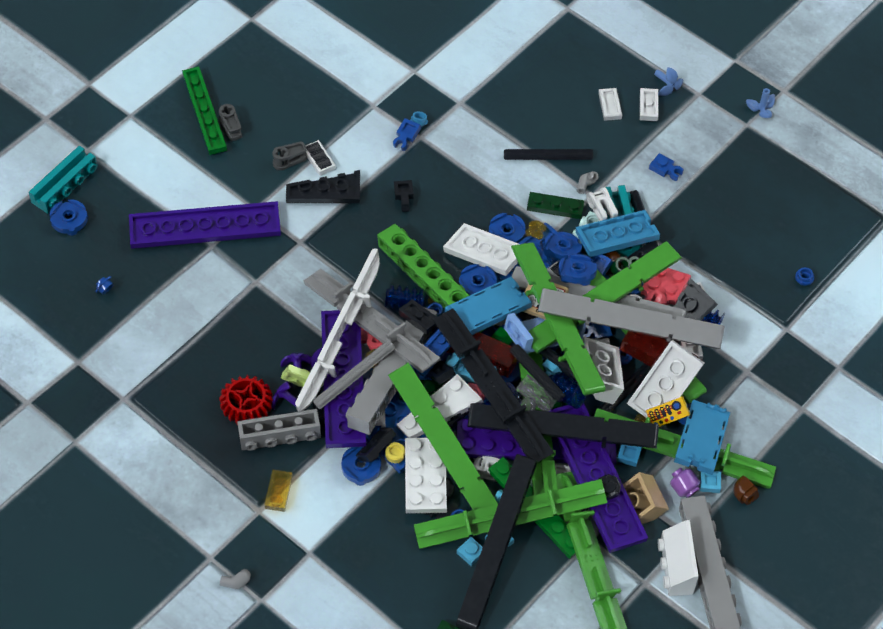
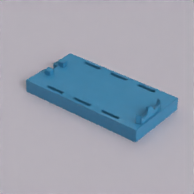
[576,210,660,257]
[445,276,532,335]
[674,400,730,475]

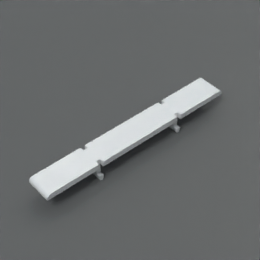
[295,249,380,412]

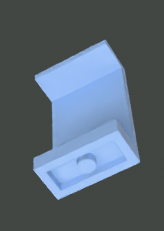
[504,313,586,353]

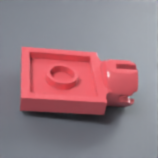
[641,268,691,305]

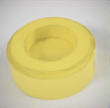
[385,442,405,463]

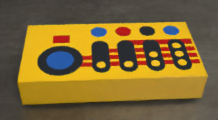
[646,396,690,427]

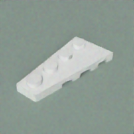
[397,374,484,438]

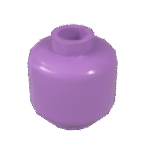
[670,468,700,498]

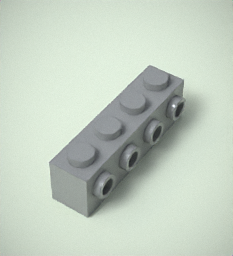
[237,409,321,451]

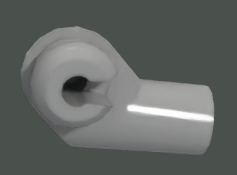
[577,171,599,194]
[220,569,251,589]

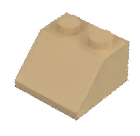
[623,472,669,524]

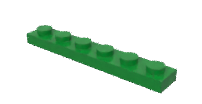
[182,66,227,155]
[488,457,576,559]

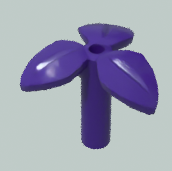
[280,353,312,369]
[272,381,297,410]

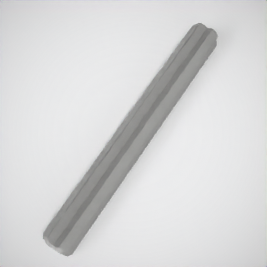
[313,340,395,409]

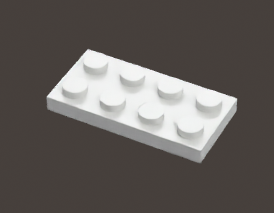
[443,223,518,276]
[627,340,705,418]
[405,438,447,513]

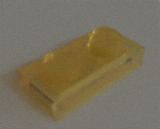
[265,470,293,512]

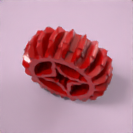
[219,374,273,425]

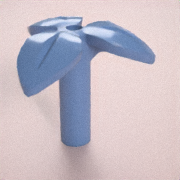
[655,67,683,96]
[746,88,775,118]

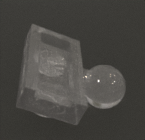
[515,374,556,412]

